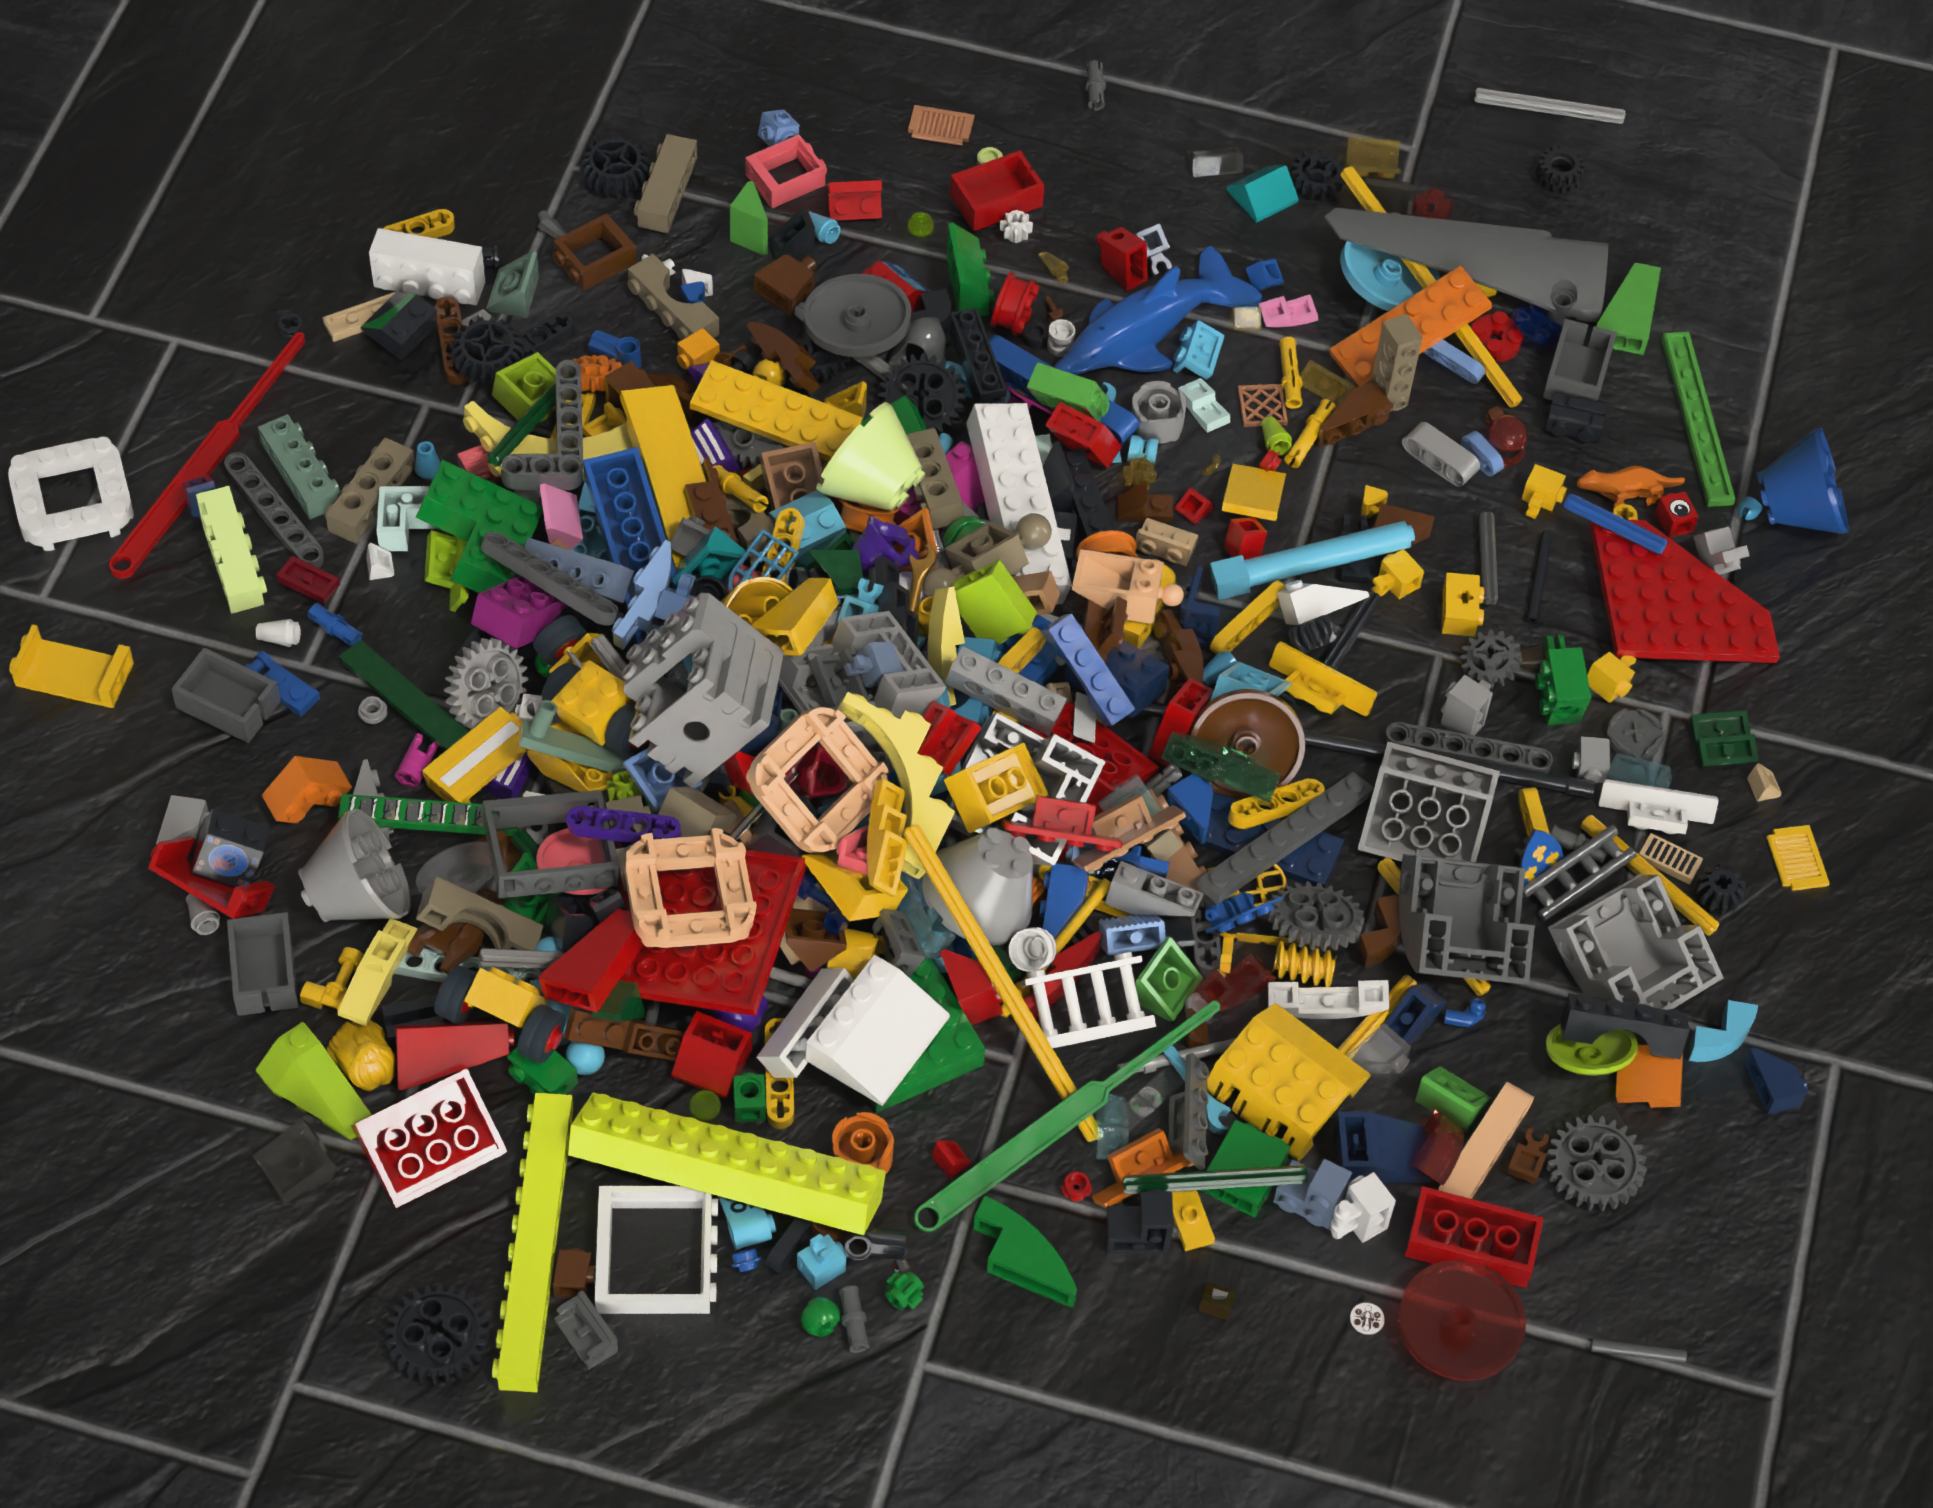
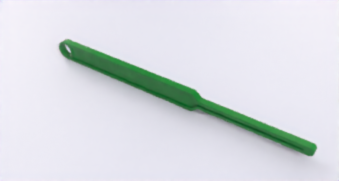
[913,1001,1220,1232]

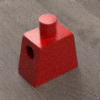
[1095,227,1148,292]

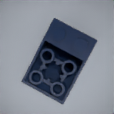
[1334,1111,1431,1183]

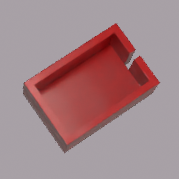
[950,150,1044,232]

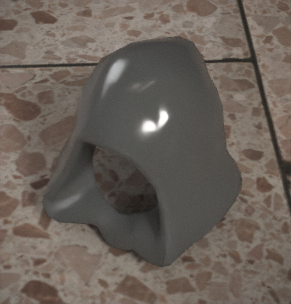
[888,317,949,382]

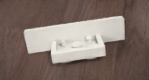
[1598,779,1718,834]

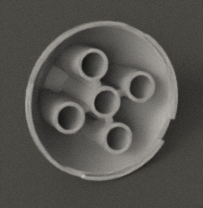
[298,808,411,922]
[921,828,1033,945]

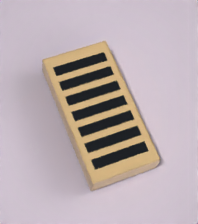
[1639,833,1704,885]

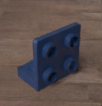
[1179,566,1221,648]

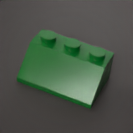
[946,223,995,316]

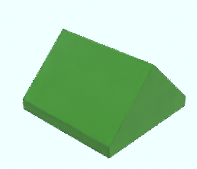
[730,181,768,255]
[1136,937,1203,1022]
[1415,1066,1491,1133]

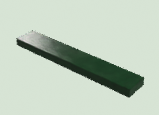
[339,640,469,751]

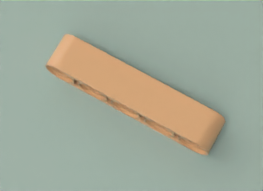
[1438,1082,1534,1199]

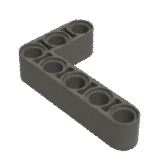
[502,360,583,490]

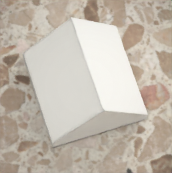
[366,543,394,580]

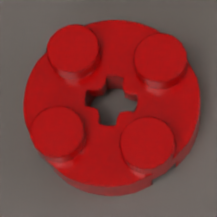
[1471,311,1524,362]

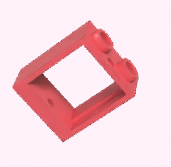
[745,135,827,209]

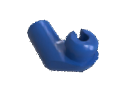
[1444,999,1486,1028]

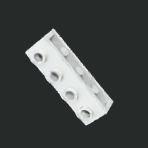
[757,968,854,1078]

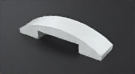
[1268,980,1389,1019]

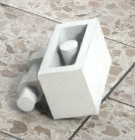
[1330,1172,1396,1243]

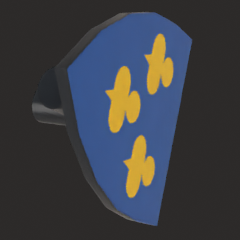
[1514,829,1564,886]

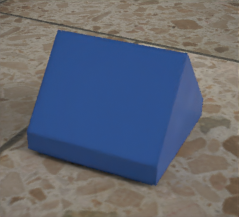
[680,281,705,303]

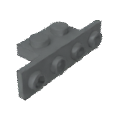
[1168,1053,1209,1170]

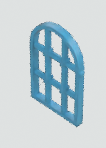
[729,529,800,591]

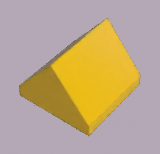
[1360,485,1388,519]

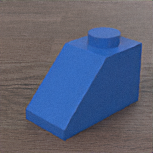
[1166,772,1213,844]

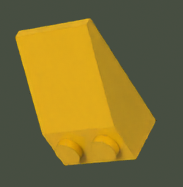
[944,743,1049,833]

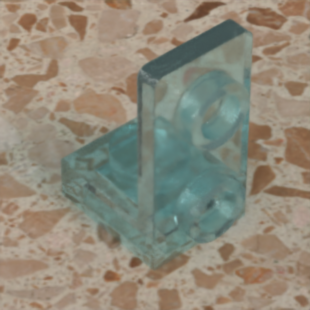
[1096,1094,1129,1159]

